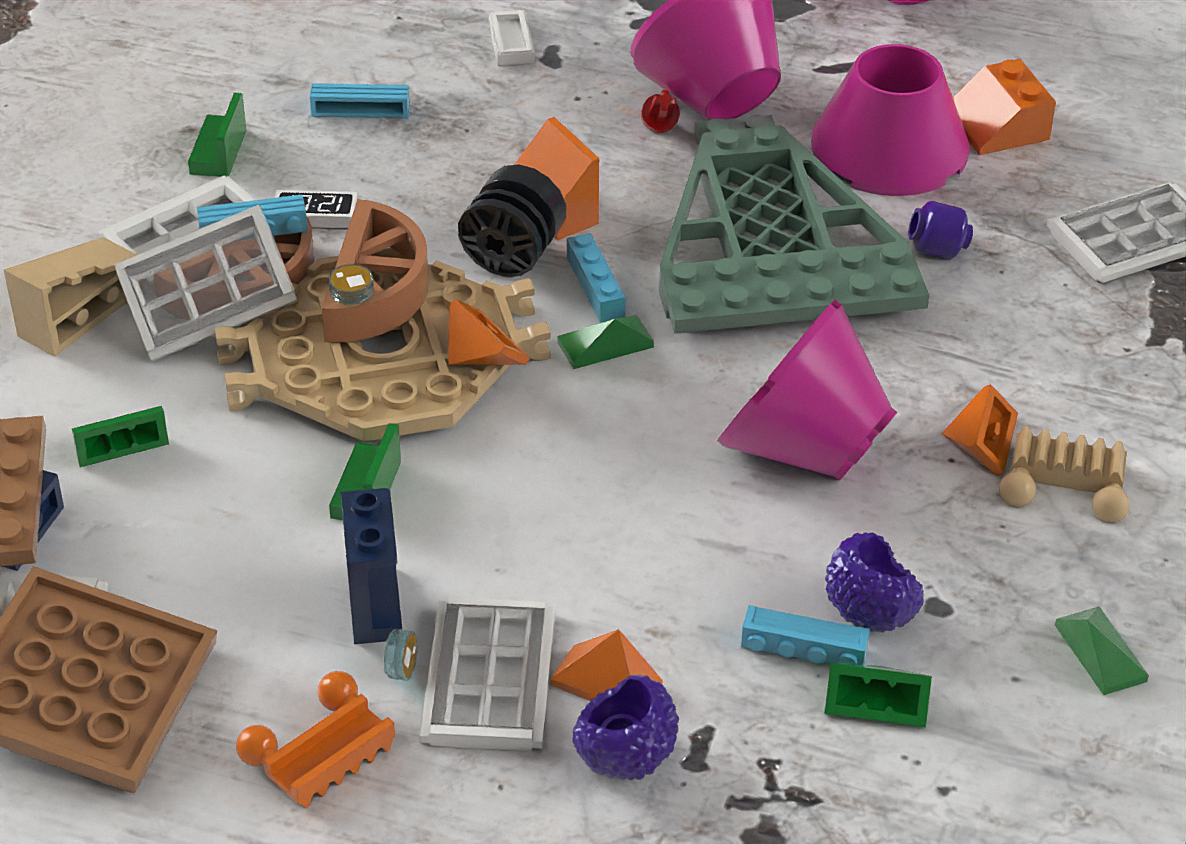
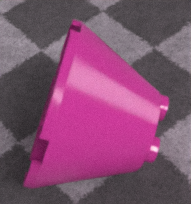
[717,299,897,481]

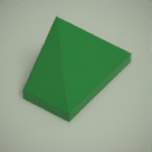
[557,315,654,369]
[72,405,169,468]
[1055,606,1149,695]
[824,662,932,727]

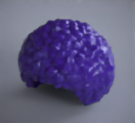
[825,532,924,633]
[572,674,679,780]

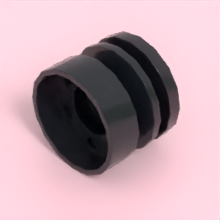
[458,164,566,277]

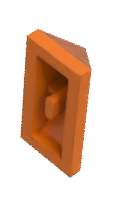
[448,298,530,365]
[941,384,1018,476]
[551,629,663,701]

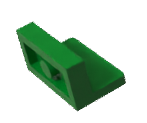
[188,93,247,177]
[329,423,401,520]

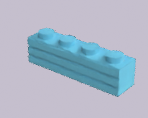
[310,83,410,119]
[197,195,308,240]
[567,233,626,323]
[741,605,870,665]

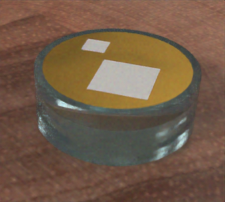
[328,264,374,305]
[384,629,418,681]

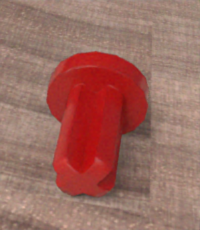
[641,90,680,133]

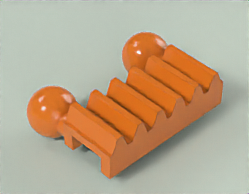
[236,671,395,808]

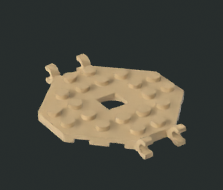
[214,248,551,442]

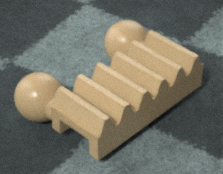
[999,426,1130,523]

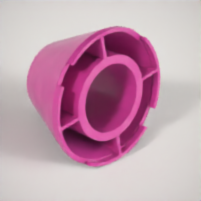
[630,0,781,120]
[811,44,969,196]

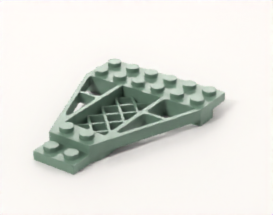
[659,115,930,333]

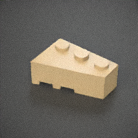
[4,237,145,357]

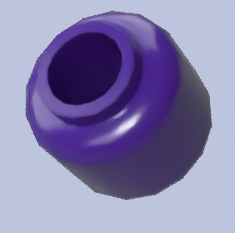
[908,201,973,259]

